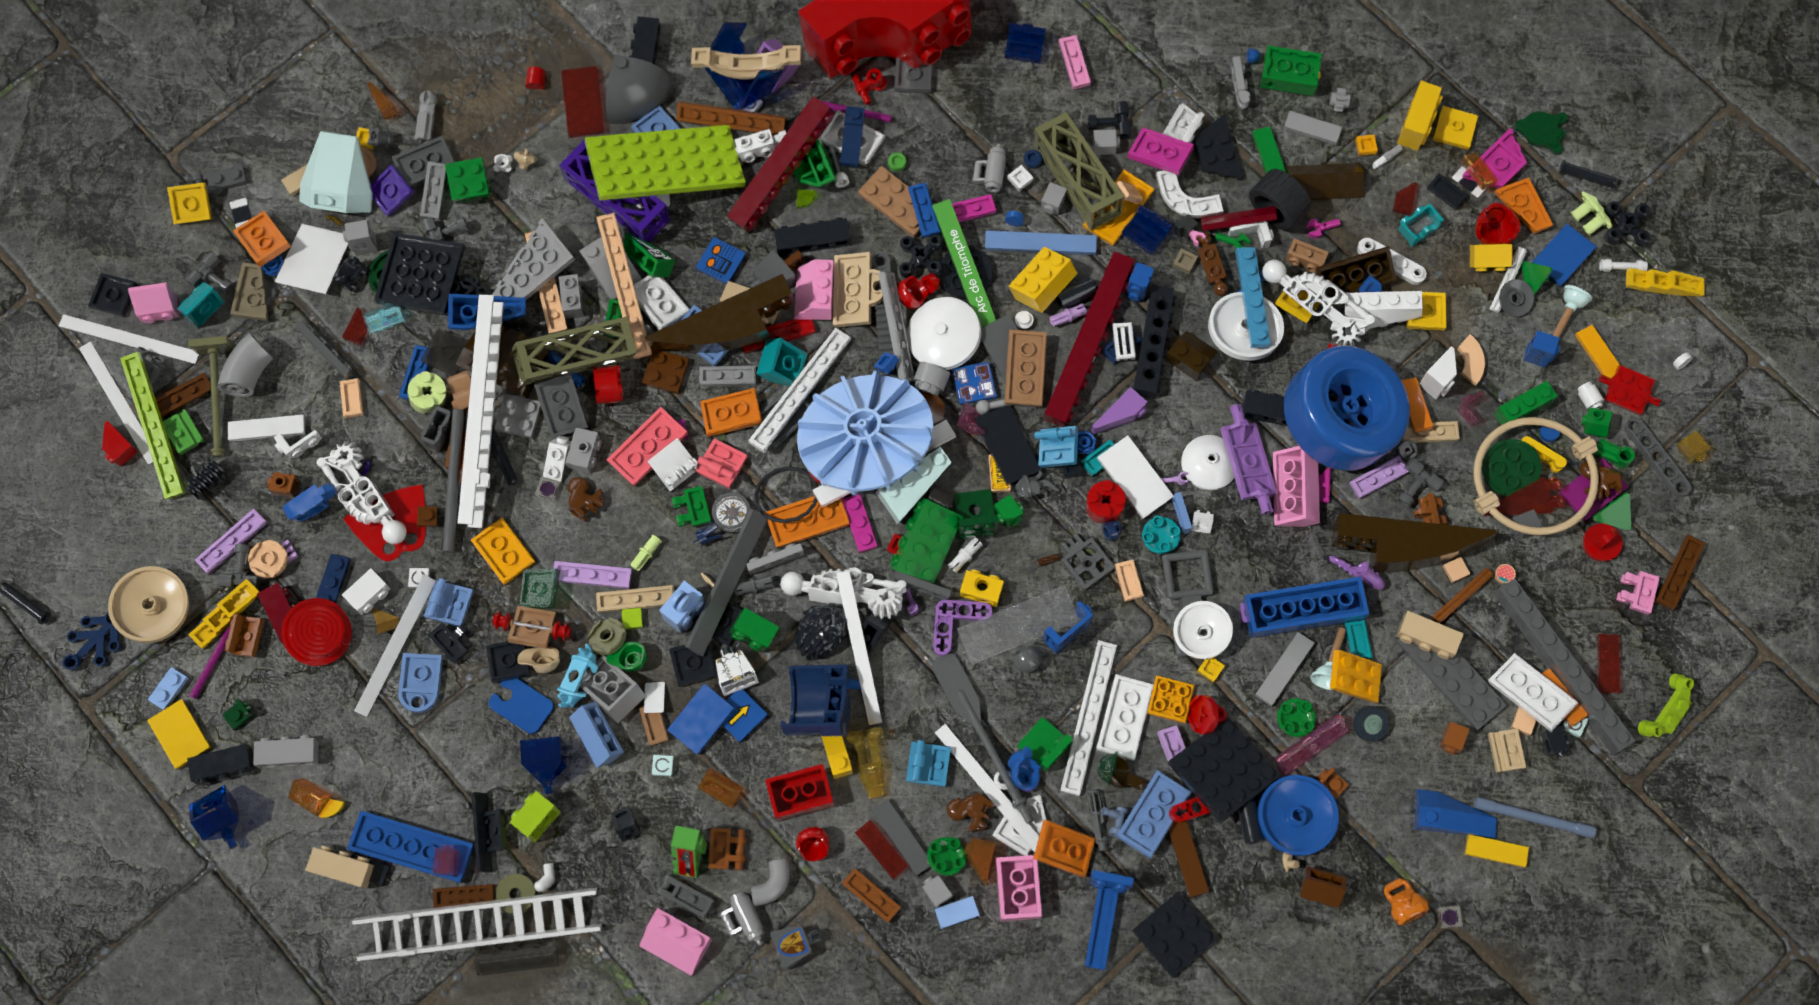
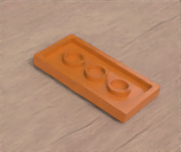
[765,496,850,549]

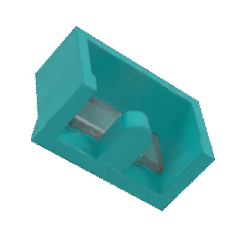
[1398,203,1444,247]

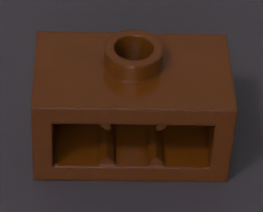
[1300,866,1347,908]

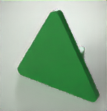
[1521,261,1552,295]
[1593,492,1631,530]

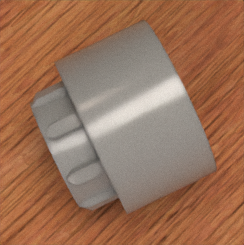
[913,361,950,396]

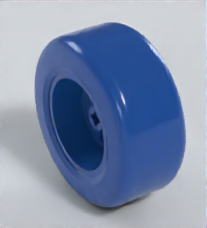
[1284,346,1410,471]

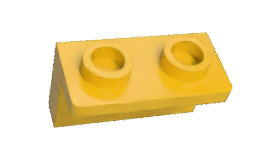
[1275,290,1320,323]

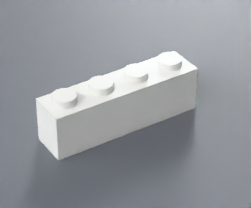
[1345,291,1422,335]

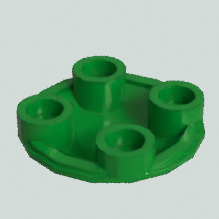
[1277,698,1316,737]
[927,837,966,876]

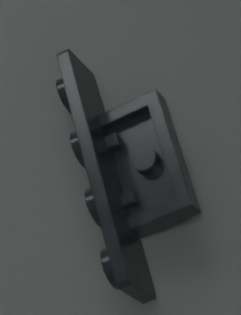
[471,792,507,873]

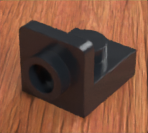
[610,806,640,842]

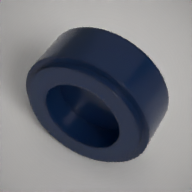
[1024,150,1042,169]

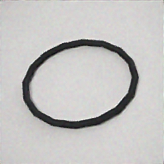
[754,466,818,523]

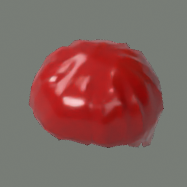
[897,276,928,309]
[796,826,830,861]

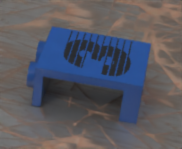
[1043,601,1093,654]

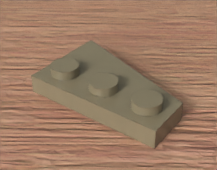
[230,262,268,321]

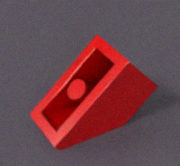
[102,420,138,467]

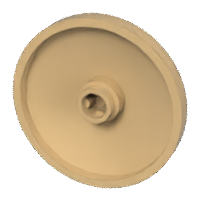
[108,566,189,643]

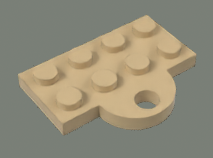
[833,252,884,328]

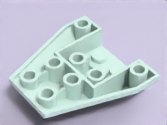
[300,131,372,213]

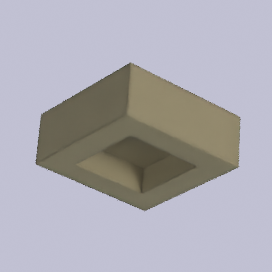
[1173,248,1198,274]

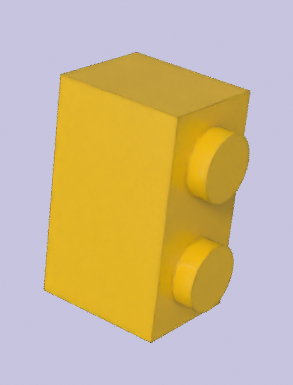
[1470,244,1512,271]

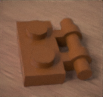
[708,828,747,871]

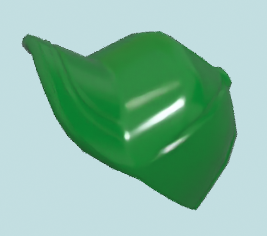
[606,642,647,672]

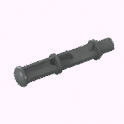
[1088,789,1108,852]

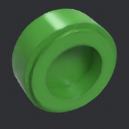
[888,153,906,172]

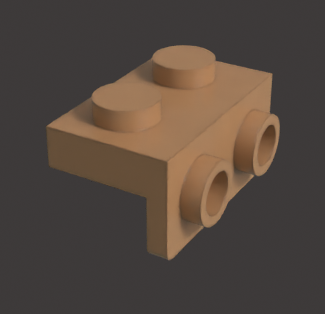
[1285,239,1329,273]

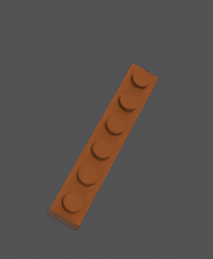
[676,101,786,135]

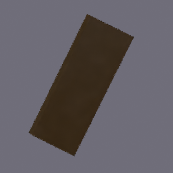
[1285,163,1364,200]
[1315,246,1397,298]

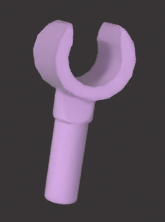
[1161,471,1189,485]

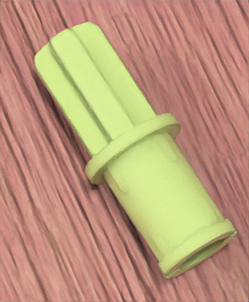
[631,535,662,571]

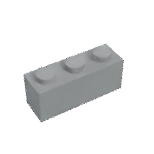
[254,735,319,769]

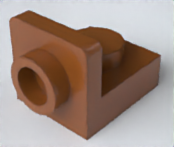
[1318,767,1349,799]

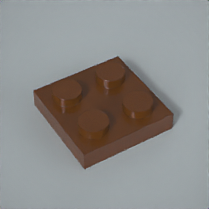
[642,349,690,394]

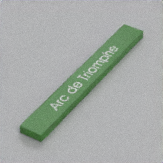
[932,199,996,328]

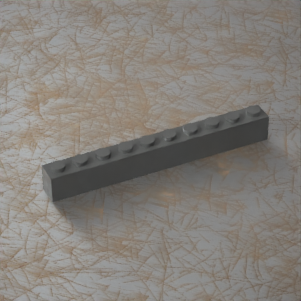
[1494,578,1636,755]

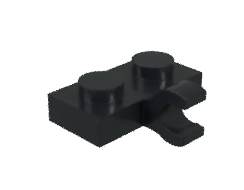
[428,622,470,664]

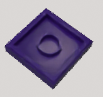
[370,164,415,217]

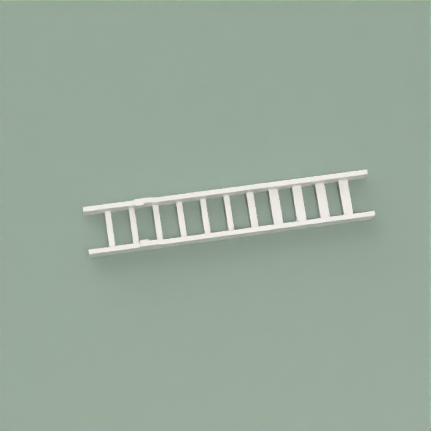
[458,295,504,528]
[352,888,602,961]

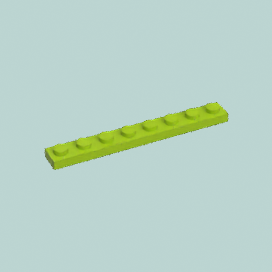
[120,352,185,500]

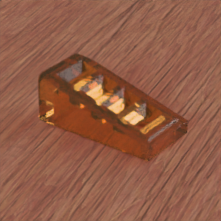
[367,81,398,120]

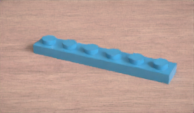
[1235,247,1271,348]

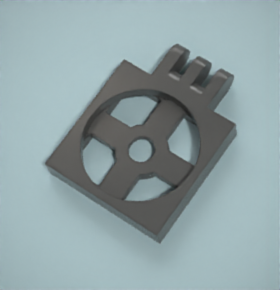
[1060,533,1115,591]

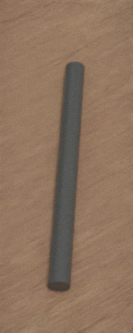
[443,409,464,552]

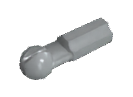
[415,90,437,144]

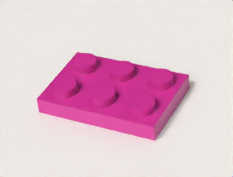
[1128,128,1194,175]

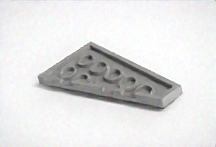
[492,218,576,301]

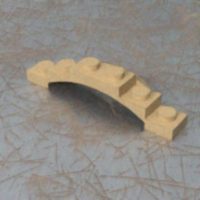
[691,45,802,79]

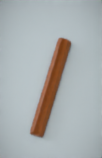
[1432,568,1493,624]

